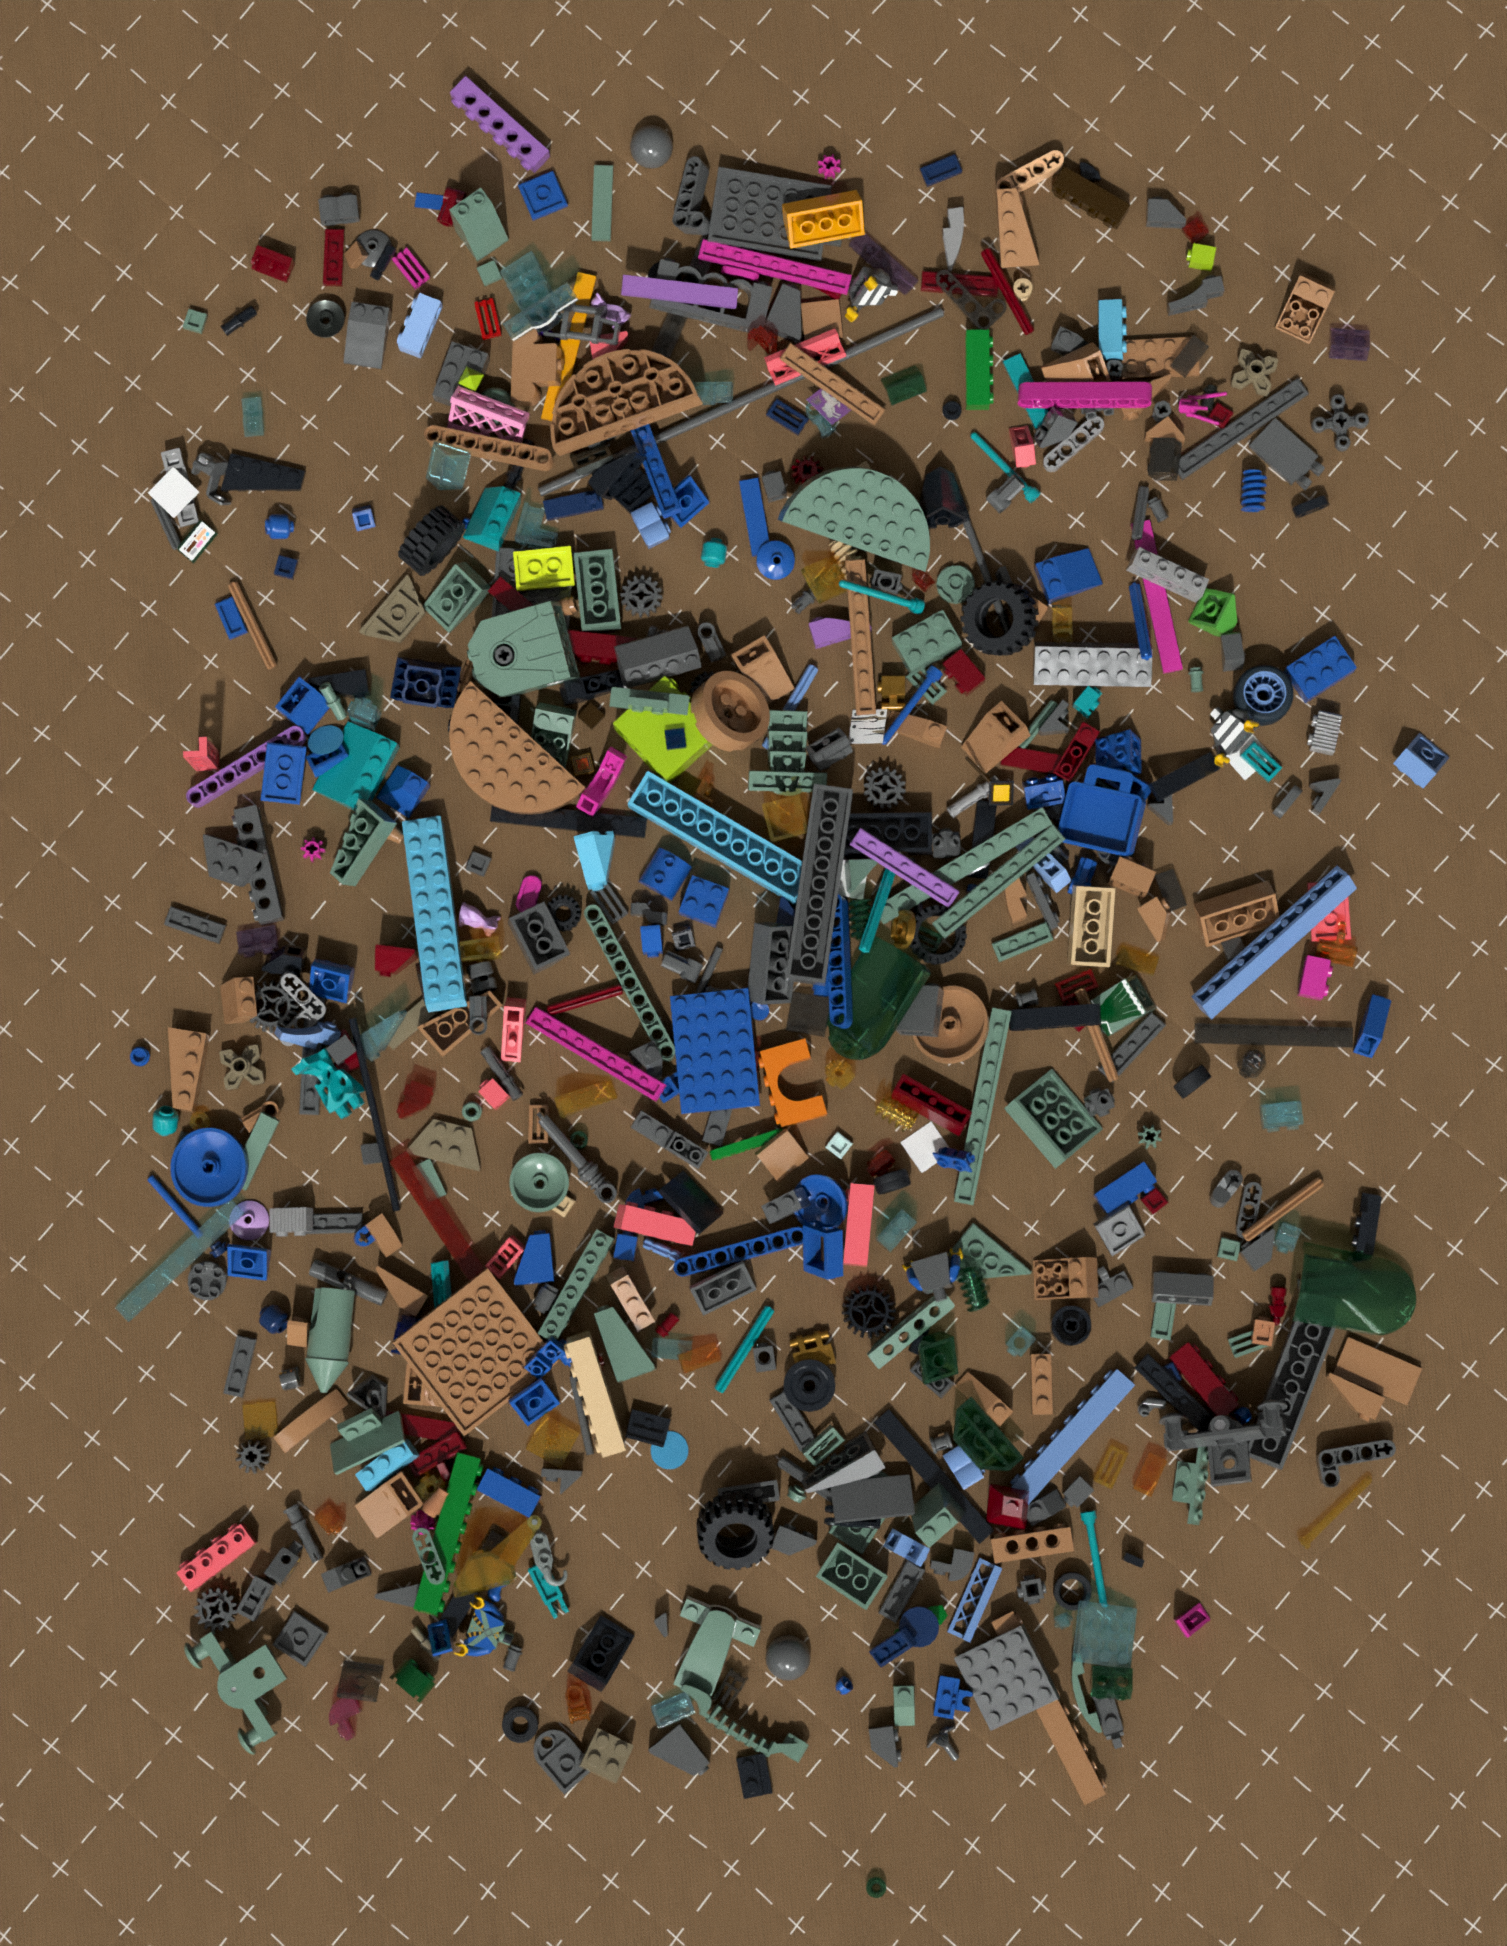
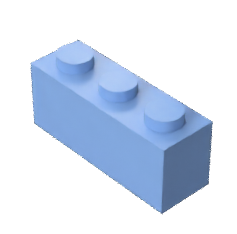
[397,293,443,359]

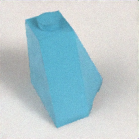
[573,831,615,891]

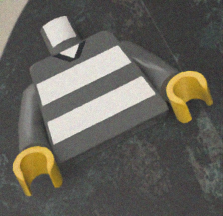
[845,267,898,322]
[1210,707,1259,768]

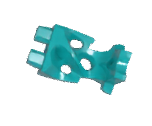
[291,1048,365,1119]

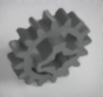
[620,575,663,618]
[864,767,906,810]
[194,1588,238,1631]

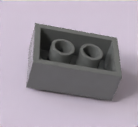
[432,342,490,411]

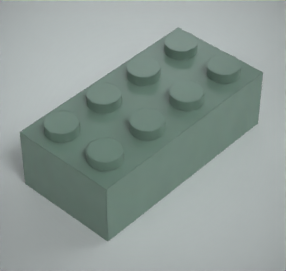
[574,549,622,633]

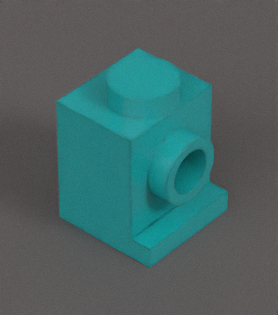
[1073,686,1102,719]

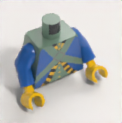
[454,1595,514,1657]

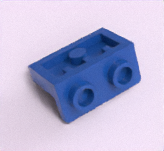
[1022,774,1066,810]

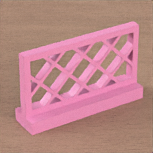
[447,386,530,452]

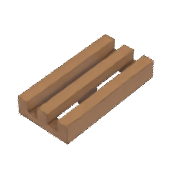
[528,1104,549,1144]

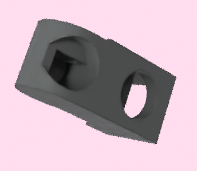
[279,1367,303,1391]

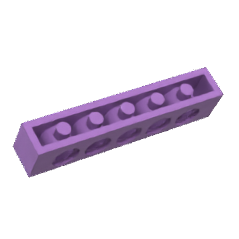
[450,76,550,173]

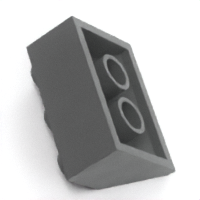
[508,902,570,975]

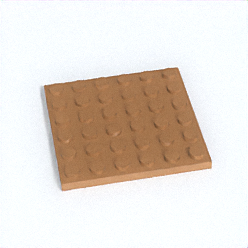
[392,1268,559,1436]

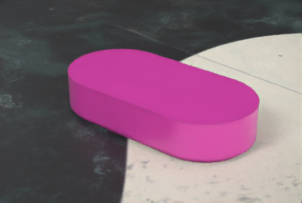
[721,265,759,282]
[516,875,542,912]

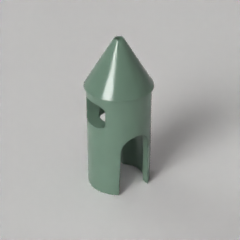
[305,1288,355,1393]

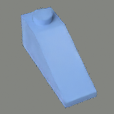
[1016,836,1071,893]

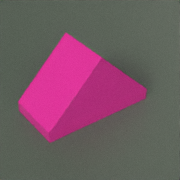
[1173,1603,1211,1638]

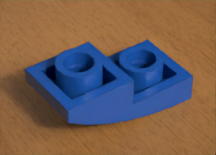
[524,1337,565,1379]

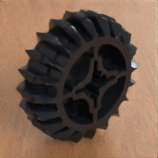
[842,1285,896,1339]

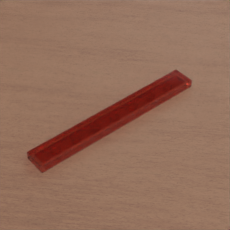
[390,1151,485,1281]

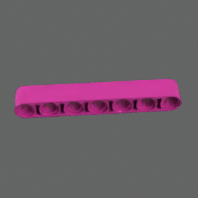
[1018,382,1152,408]

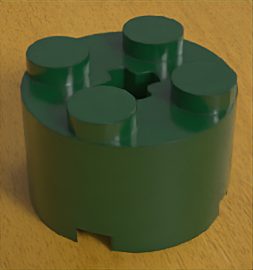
[389,1658,436,1703]

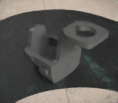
[191,453,231,505]

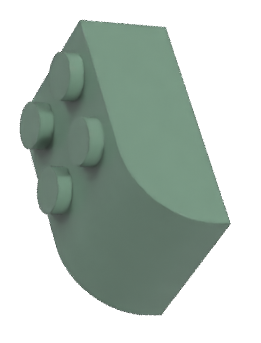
[816,1543,888,1610]

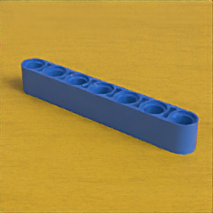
[828,894,853,1029]
[673,1227,803,1277]

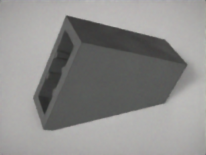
[764,284,801,344]
[895,983,944,1037]
[648,1723,710,1776]

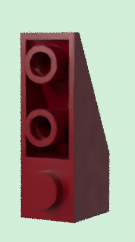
[1053,722,1100,782]

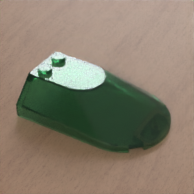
[826,936,931,1060]
[1292,1242,1416,1335]

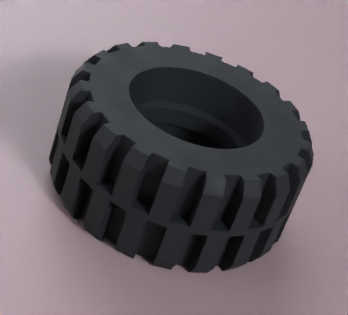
[960,581,1039,656]
[696,1491,774,1570]

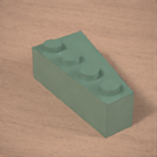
[330,798,397,886]

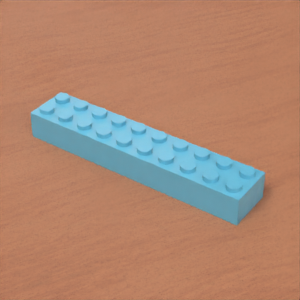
[628,771,803,906]
[402,816,467,1012]

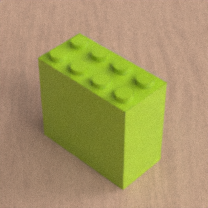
[613,676,712,784]

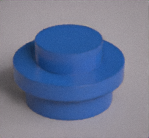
[130,1047,150,1066]

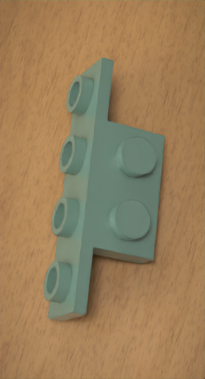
[609,687,689,715]
[1172,1446,1209,1525]

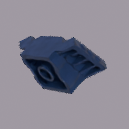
[390,657,461,708]

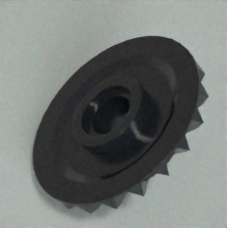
[783,1359,835,1412]

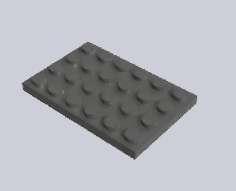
[707,167,832,261]

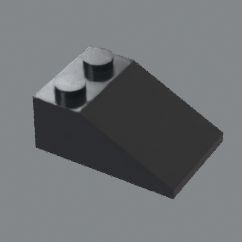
[567,1615,635,1692]

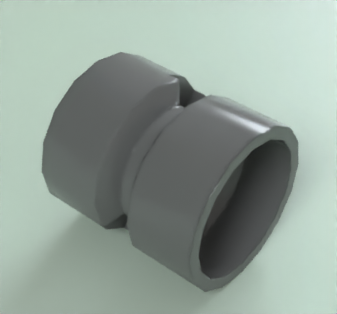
[467,961,498,995]

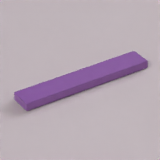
[621,275,738,309]
[850,828,960,908]

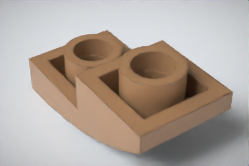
[365,1213,402,1258]

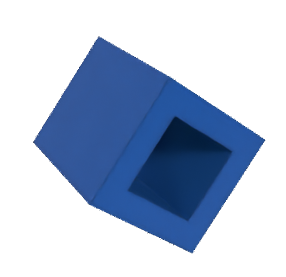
[614,1231,638,1262]

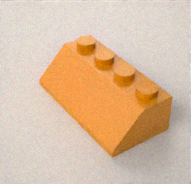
[782,190,865,249]

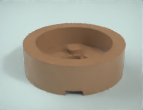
[691,671,770,752]

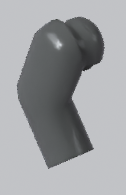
[1138,1397,1166,1417]

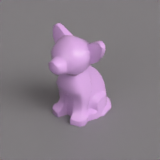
[591,293,631,330]
[458,902,501,937]

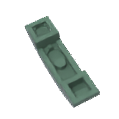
[1071,1652,1102,1733]

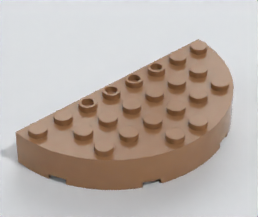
[550,349,703,456]
[449,681,586,815]

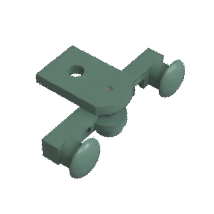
[184,1631,288,1755]

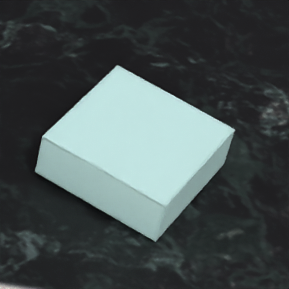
[825,1132,853,1159]

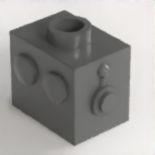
[869,569,903,596]

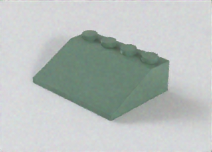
[1004,1069,1103,1169]

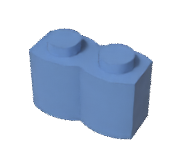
[631,502,671,549]
[943,1443,985,1490]

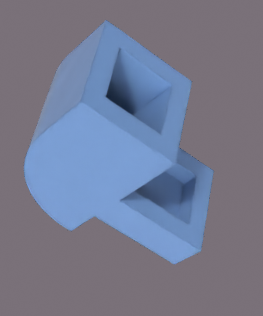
[883,1528,930,1567]

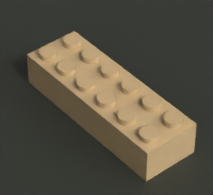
[564,1330,626,1458]

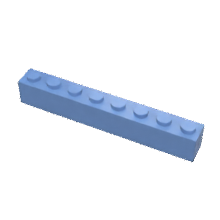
[1010,1369,1135,1505]

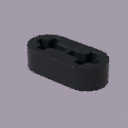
[1292,495,1330,518]

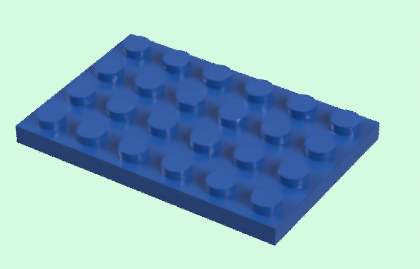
[670,988,760,1114]

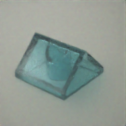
[426,442,471,490]

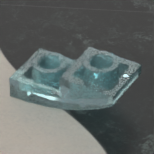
[241,397,264,437]

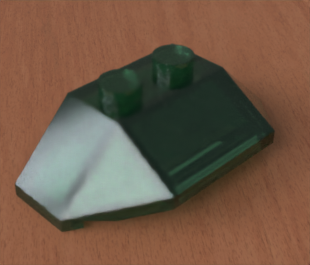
[953,1397,1024,1471]

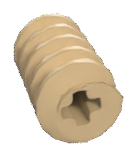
[829,540,866,580]

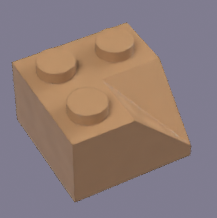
[1108,856,1156,899]

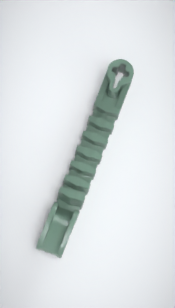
[680,1685,809,1763]

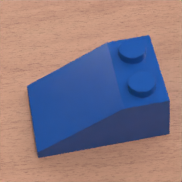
[1034,548,1103,605]

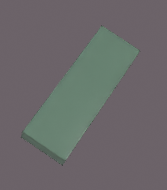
[991,922,1054,962]

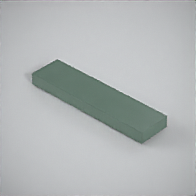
[591,165,613,241]
[242,1112,280,1190]

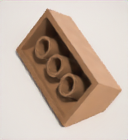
[1193,880,1279,947]

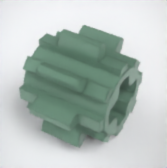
[1137,1125,1162,1149]

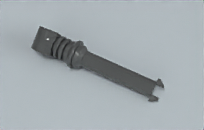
[536,1112,617,1203]

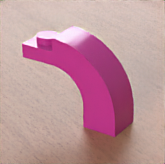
[576,747,627,817]

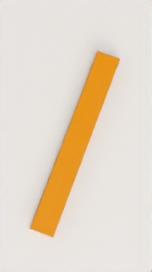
[541,272,597,421]

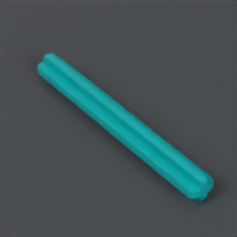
[859,868,896,953]
[715,1306,774,1393]

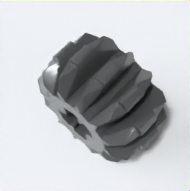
[236,1440,270,1474]

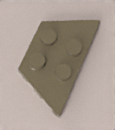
[359,575,426,643]
[406,1119,481,1172]

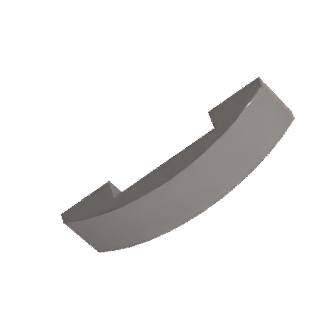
[161,448,199,527]

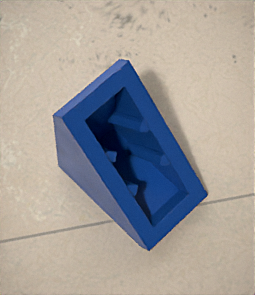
[427,1619,455,1657]

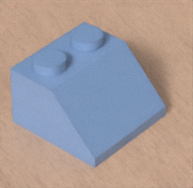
[1393,733,1449,788]

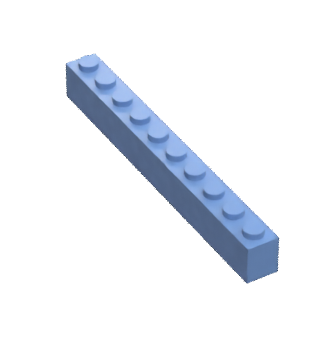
[1191,866,1357,1020]

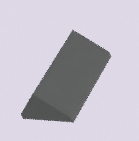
[689,1261,757,1316]

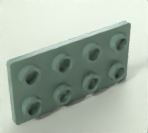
[330,1408,405,1475]

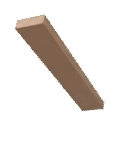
[779,343,885,426]

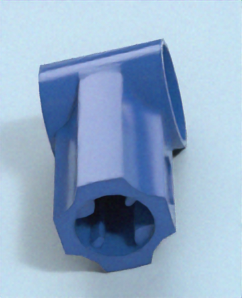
[1067,857,1097,894]

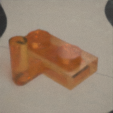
[1314,921,1358,967]

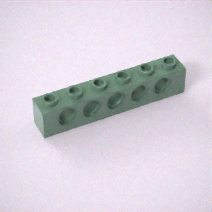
[538,1229,615,1341]

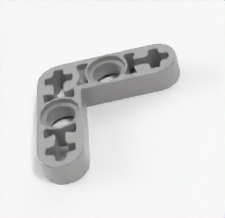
[280,972,326,1046]

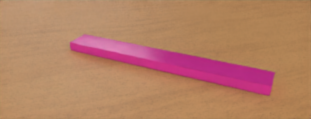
[698,239,852,295]
[1131,520,1183,674]
[526,1007,667,1102]

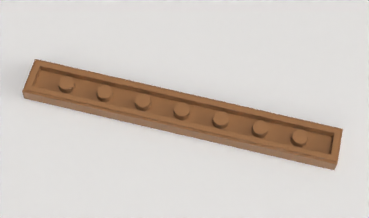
[845,559,876,716]

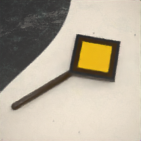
[965,756,1014,806]

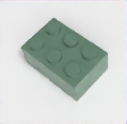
[892,610,962,675]

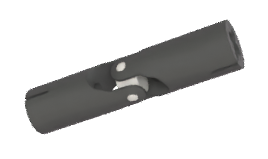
[309,1259,388,1306]

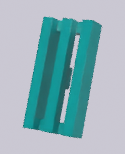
[1240,741,1282,783]

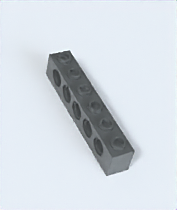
[232,805,284,925]

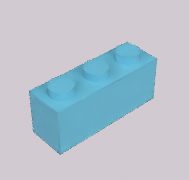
[1099,299,1127,361]
[355,1439,420,1491]

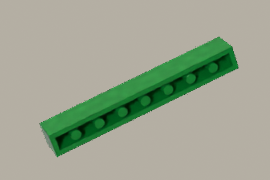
[413,1453,484,1617]

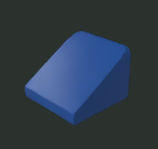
[352,505,376,531]

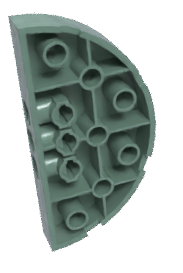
[778,466,930,572]

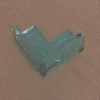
[514,502,558,549]

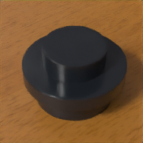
[942,401,962,421]

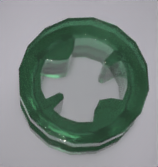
[570,1131,588,1149]

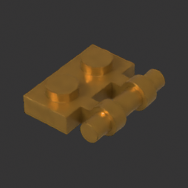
[789,1330,836,1365]

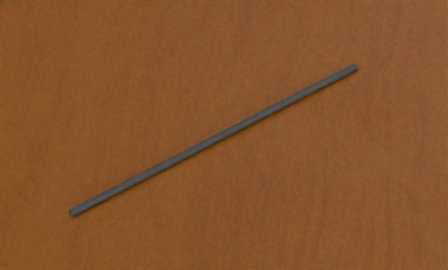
[538,307,944,496]

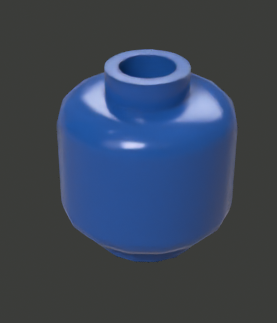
[265,514,294,539]

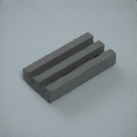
[590,883,628,925]

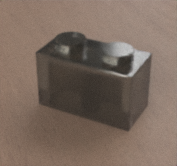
[1147,438,1182,481]

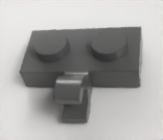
[1093,1266,1133,1307]

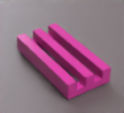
[392,247,430,290]

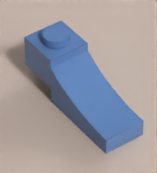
[274,1021,341,1049]

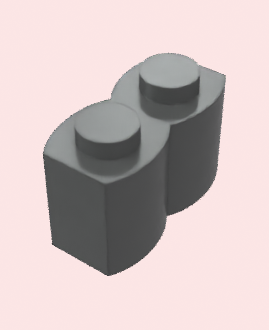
[318,193,360,226]

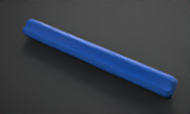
[1129,582,1152,661]

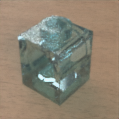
[1273,1222,1302,1254]
[1005,1326,1036,1357]

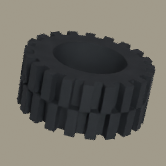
[398,505,466,576]

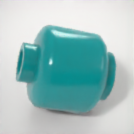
[701,538,727,568]
[152,1106,179,1136]

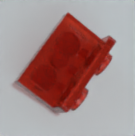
[747,325,777,355]

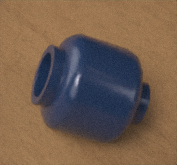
[259,1305,288,1334]

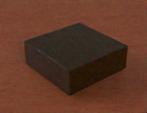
[577,702,605,730]

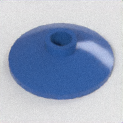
[756,541,795,580]

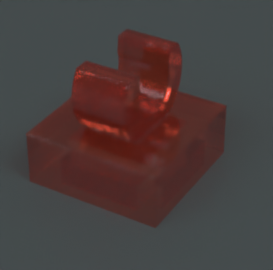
[1182,217,1209,244]

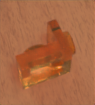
[694,774,714,807]
[314,1504,345,1536]

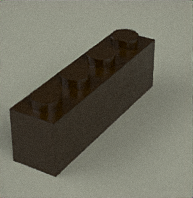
[1051,166,1130,229]

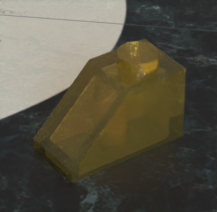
[459,936,502,962]

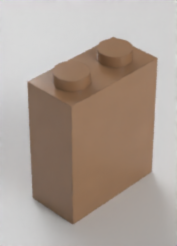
[220,977,257,1024]

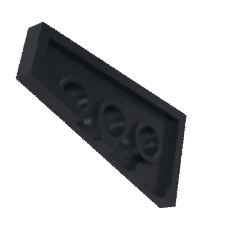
[221,453,306,492]

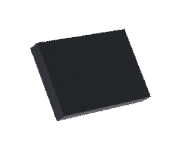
[658,1170,724,1235]

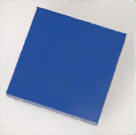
[518,170,568,221]

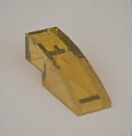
[1052,604,1073,642]

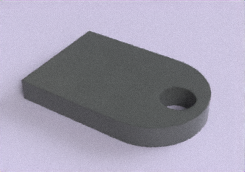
[533,1729,590,1795]

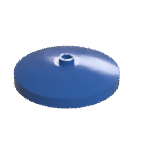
[170,1128,248,1207]

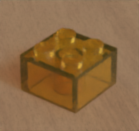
[761,794,808,843]

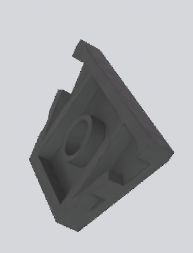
[203,834,267,887]

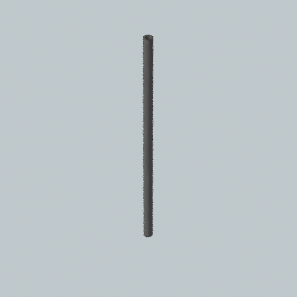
[963,520,1016,653]

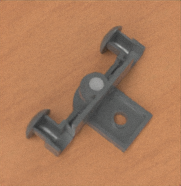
[1159,1399,1287,1487]

